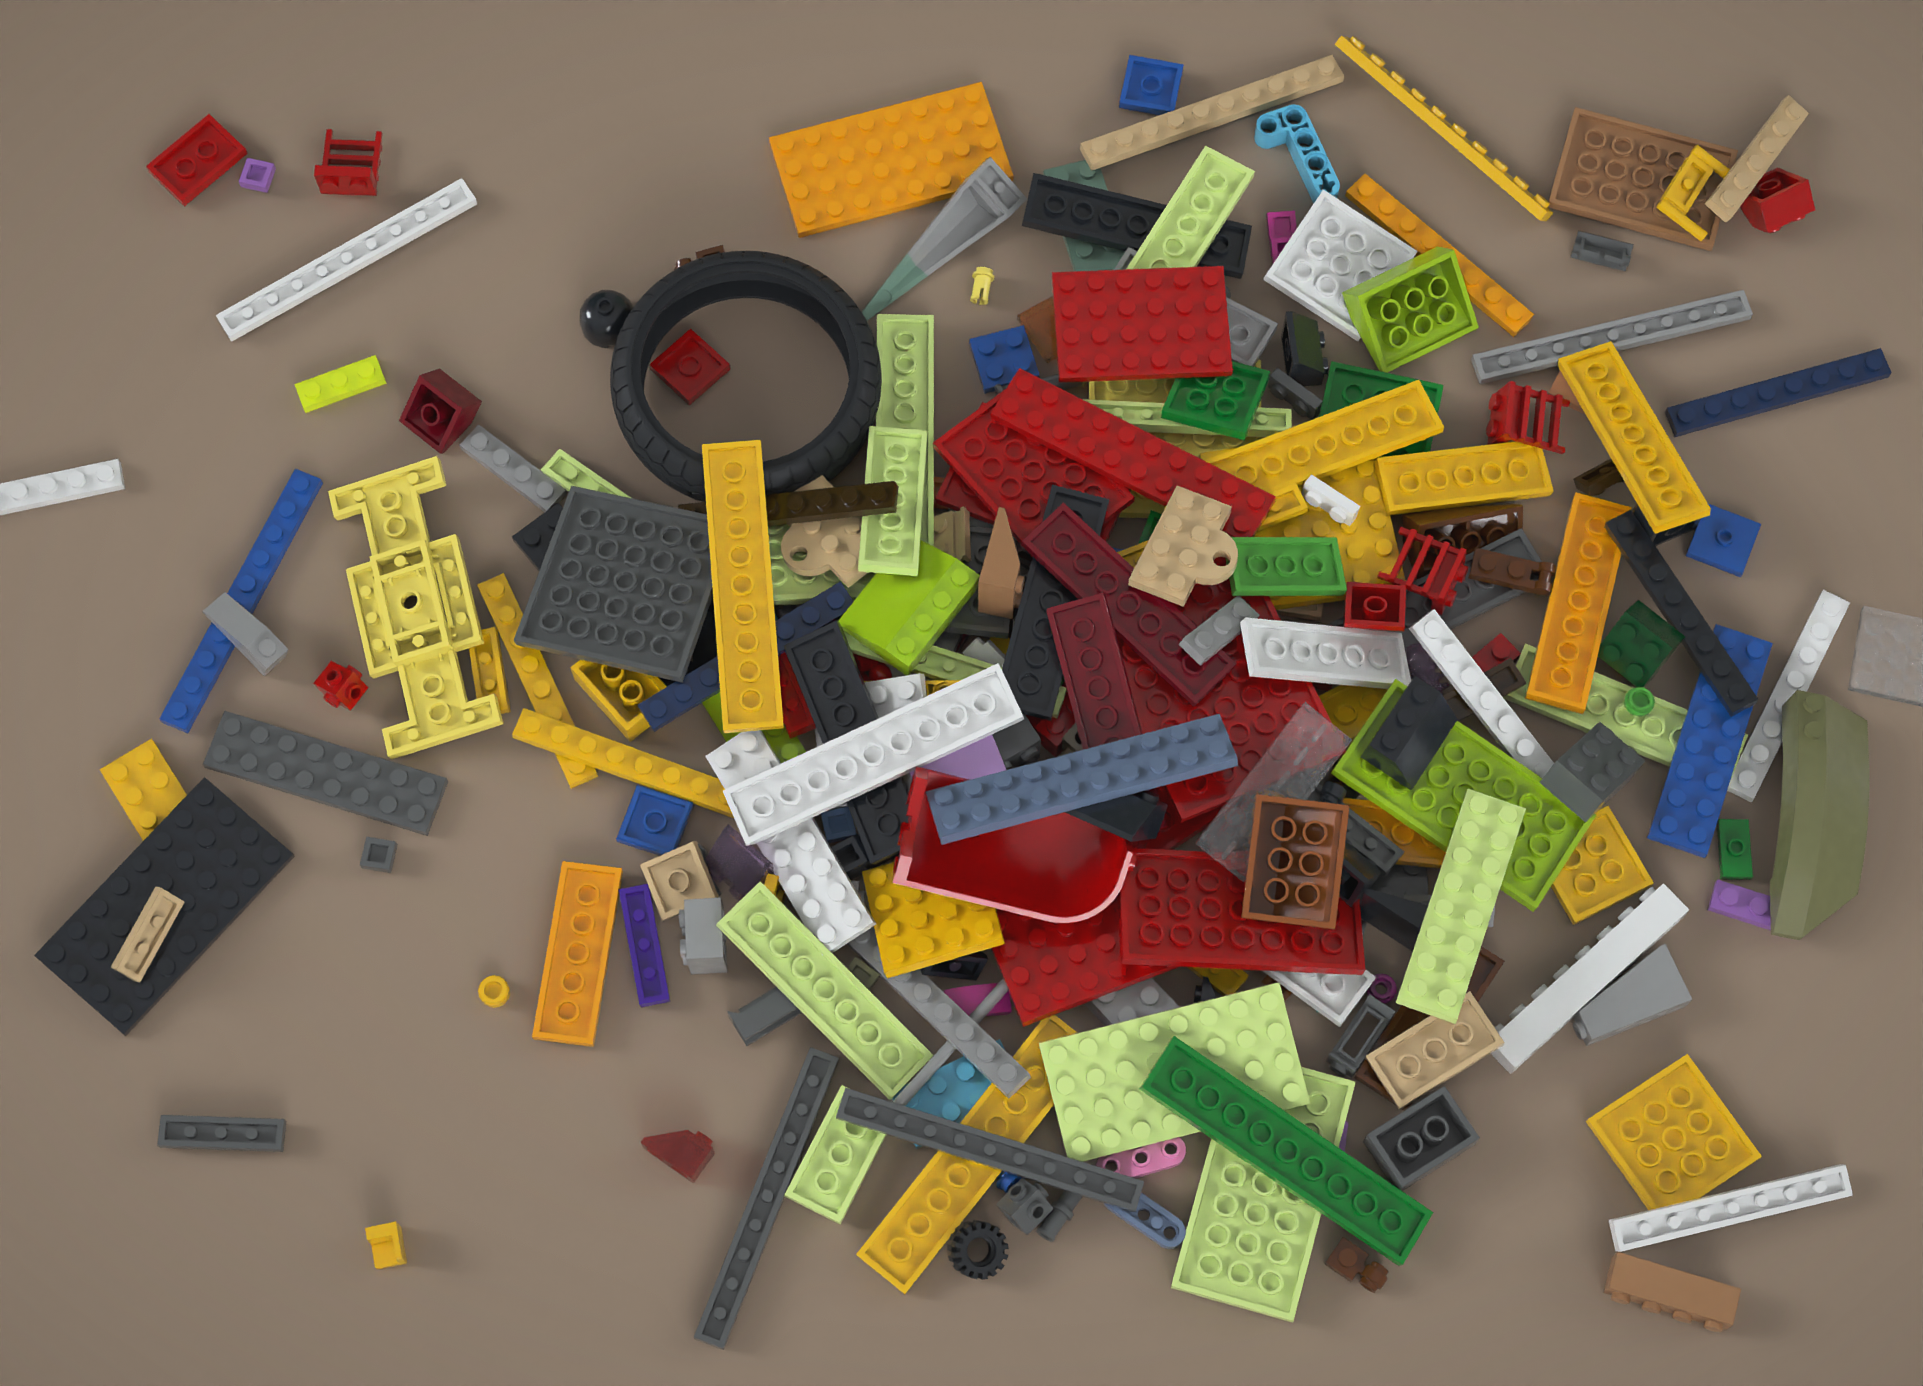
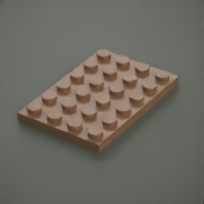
[1548,107,1738,251]

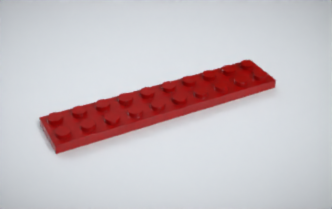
[990,368,1276,537]

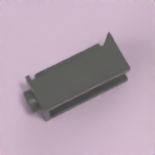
[727,987,802,1046]
[1326,994,1396,1078]

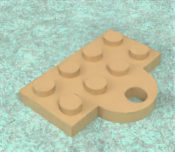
[781,475,868,588]
[1129,486,1238,607]

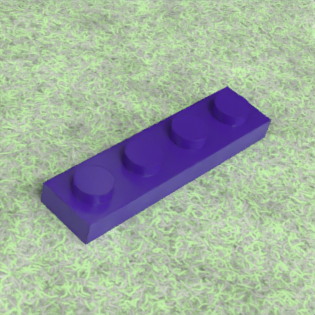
[619,884,671,1008]

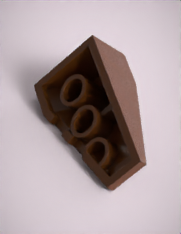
[1403,504,1523,579]

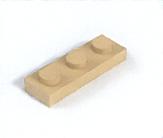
[111,886,184,983]

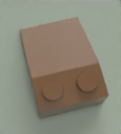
[978,507,1025,619]

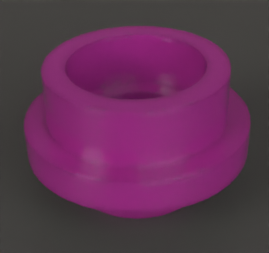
[1366,973,1397,1004]

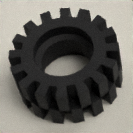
[947,1220,1009,1280]

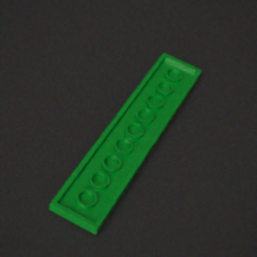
[1139,1036,1434,1266]

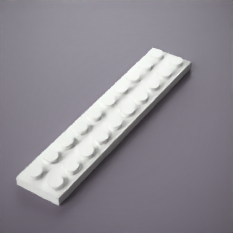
[723,663,1024,847]

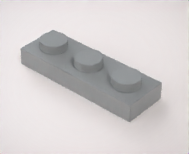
[1179,596,1260,666]

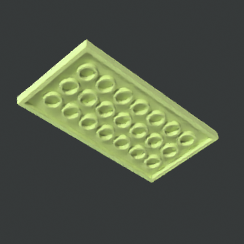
[1039,982,1310,1162]
[1171,1067,1356,1323]

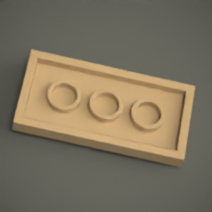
[1365,991,1505,1110]

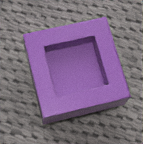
[239,158,276,193]

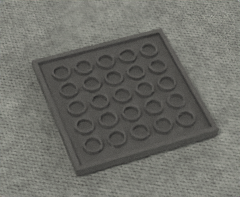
[514,485,713,683]

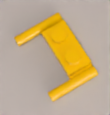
[1656,144,1730,242]

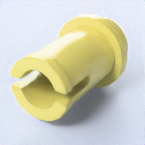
[970,267,995,305]

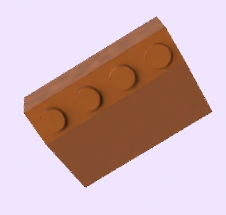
[1241,794,1350,929]

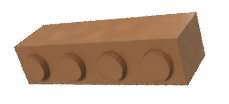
[1603,1252,1741,1332]

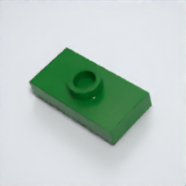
[1717,819,1753,880]

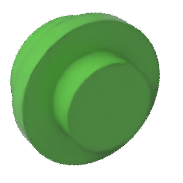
[1624,687,1655,717]

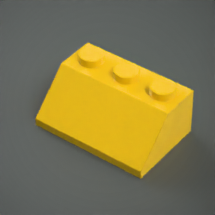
[570,659,667,742]

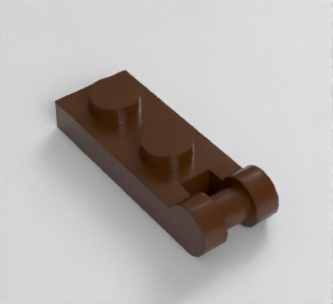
[1468,548,1556,596]

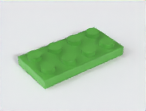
[1226,537,1347,596]

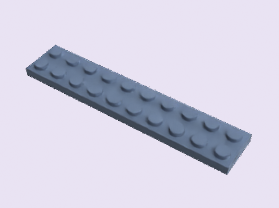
[926,714,1238,845]

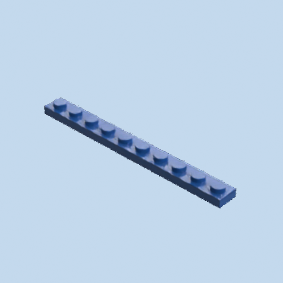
[159,469,323,734]

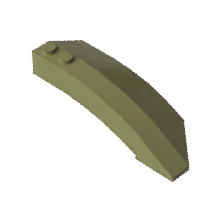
[1770,690,1869,940]

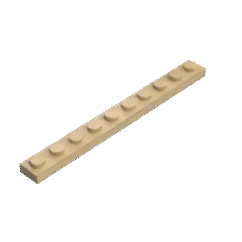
[1080,55,1344,171]

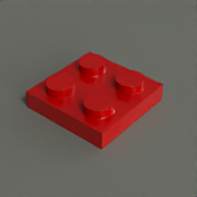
[649,328,731,406]

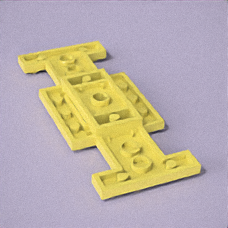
[328,456,503,759]

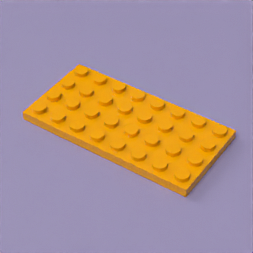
[769,82,1014,238]

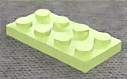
[785,1085,886,1225]

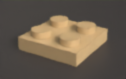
[640,841,719,920]

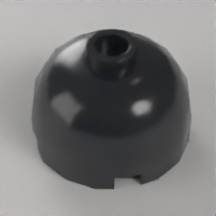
[580,290,633,348]

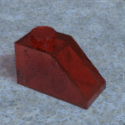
[641,1130,715,1183]

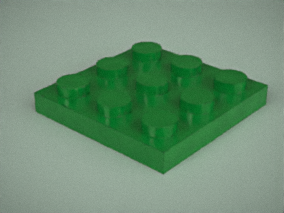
[1161,361,1270,441]

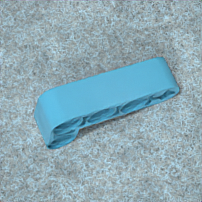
[1254,104,1340,203]

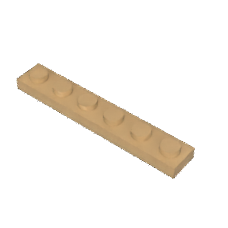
[1705,95,1809,223]

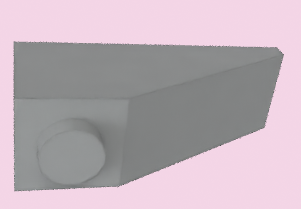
[203,592,289,676]

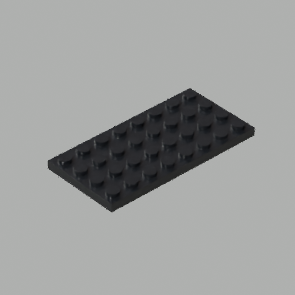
[34,777,295,1036]

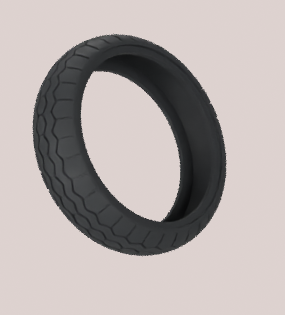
[610,251,882,502]

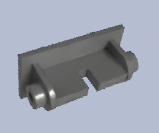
[1571,230,1634,271]

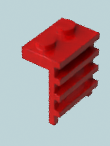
[314,129,383,196]
[1486,381,1570,454]
[1377,527,1469,616]

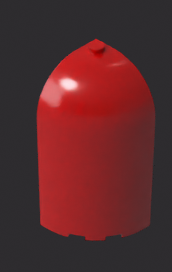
[892,767,1136,923]

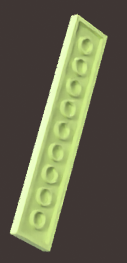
[876,314,934,546]

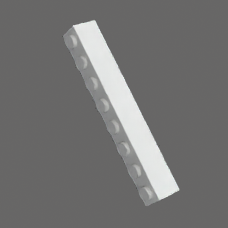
[1491,883,1689,1074]

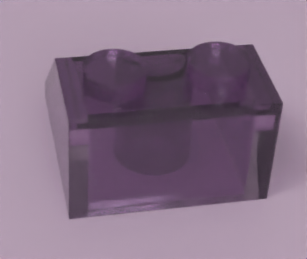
[705,824,775,901]

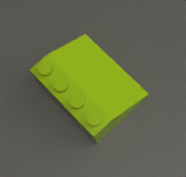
[1342,246,1479,373]
[838,540,980,676]

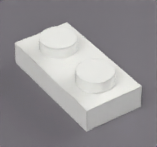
[1302,474,1360,527]

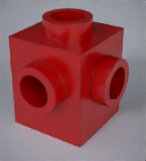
[313,661,369,711]

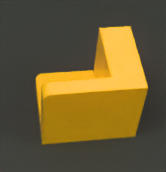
[365,1221,407,1269]

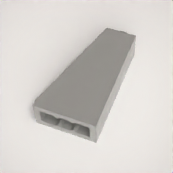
[1573,944,1692,1046]

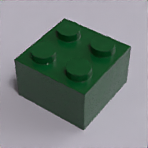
[1598,600,1685,688]

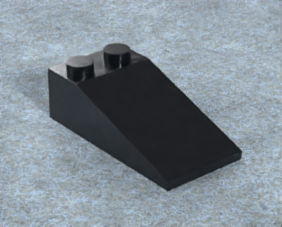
[1360,888,1428,952]

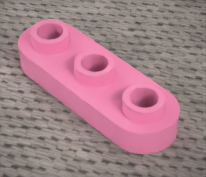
[1096,1137,1186,1178]

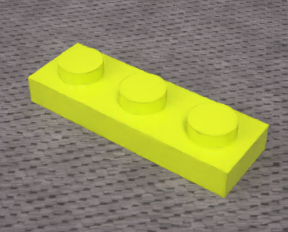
[294,355,387,413]

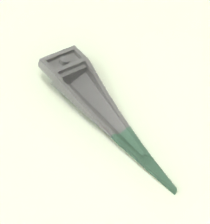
[862,157,1027,321]

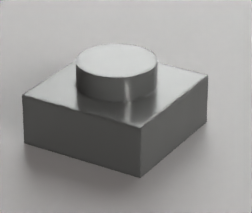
[360,837,398,873]

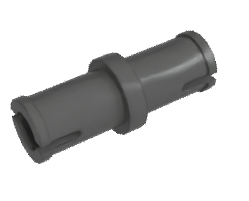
[1036,1191,1083,1242]

